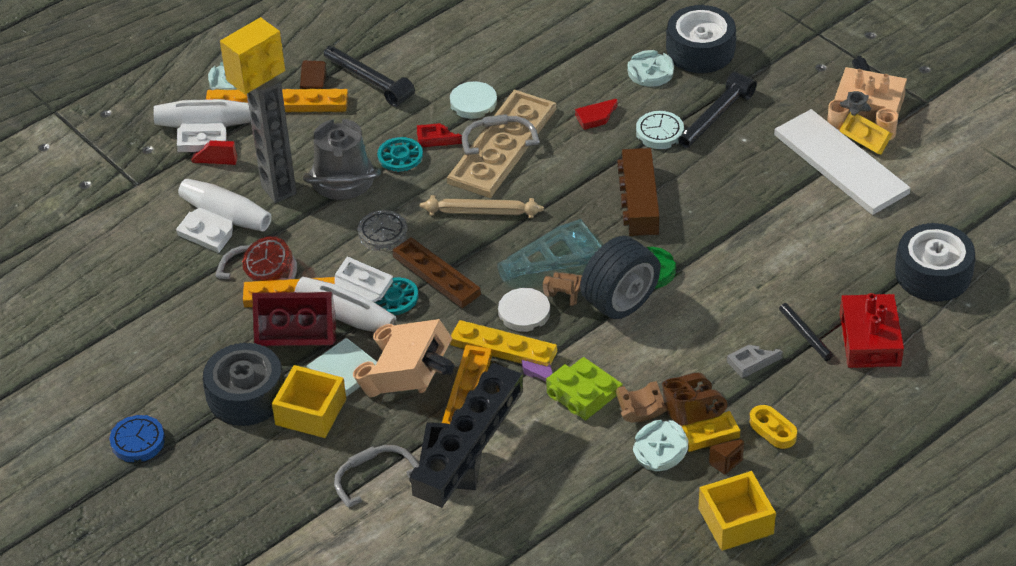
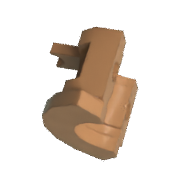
[543,272,582,306]
[616,381,668,423]

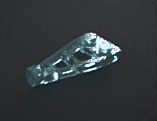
[497,219,601,282]

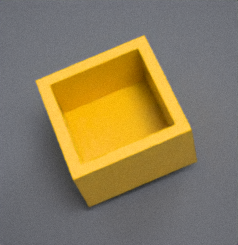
[220,17,285,95]
[272,365,346,438]
[698,471,776,551]

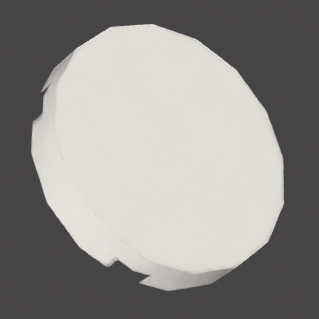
[498,288,550,332]

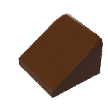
[300,60,327,89]
[709,439,744,475]

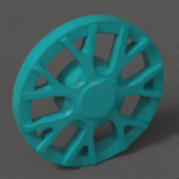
[377,137,423,172]
[374,277,419,315]

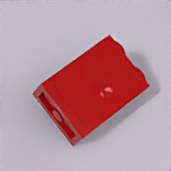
[840,293,904,368]

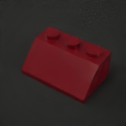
[252,292,337,346]

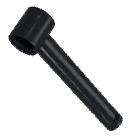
[324,45,415,107]
[678,71,757,148]

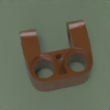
[662,372,727,425]

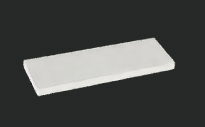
[774,109,910,215]

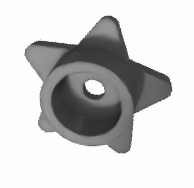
[840,91,871,116]

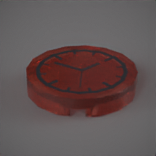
[242,236,293,281]

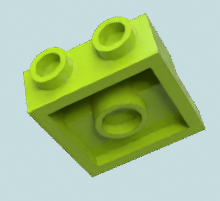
[546,357,623,421]

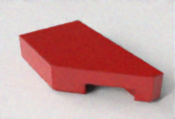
[575,99,618,130]
[416,123,462,147]
[192,140,237,165]

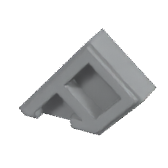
[727,345,783,378]

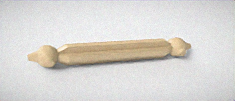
[420,195,544,219]

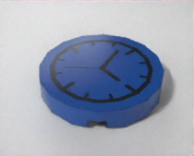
[109,415,165,462]

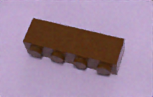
[617,148,659,236]

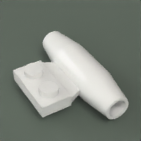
[154,99,251,152]
[176,179,272,253]
[295,257,396,333]

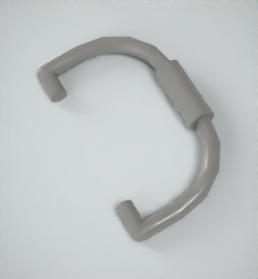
[462,114,540,155]
[215,243,297,280]
[334,445,419,508]

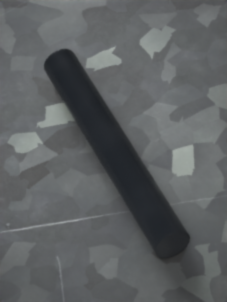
[779,303,833,361]

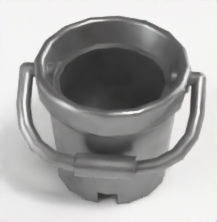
[303,119,381,200]

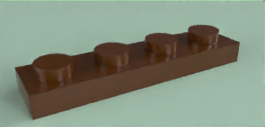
[392,237,481,308]

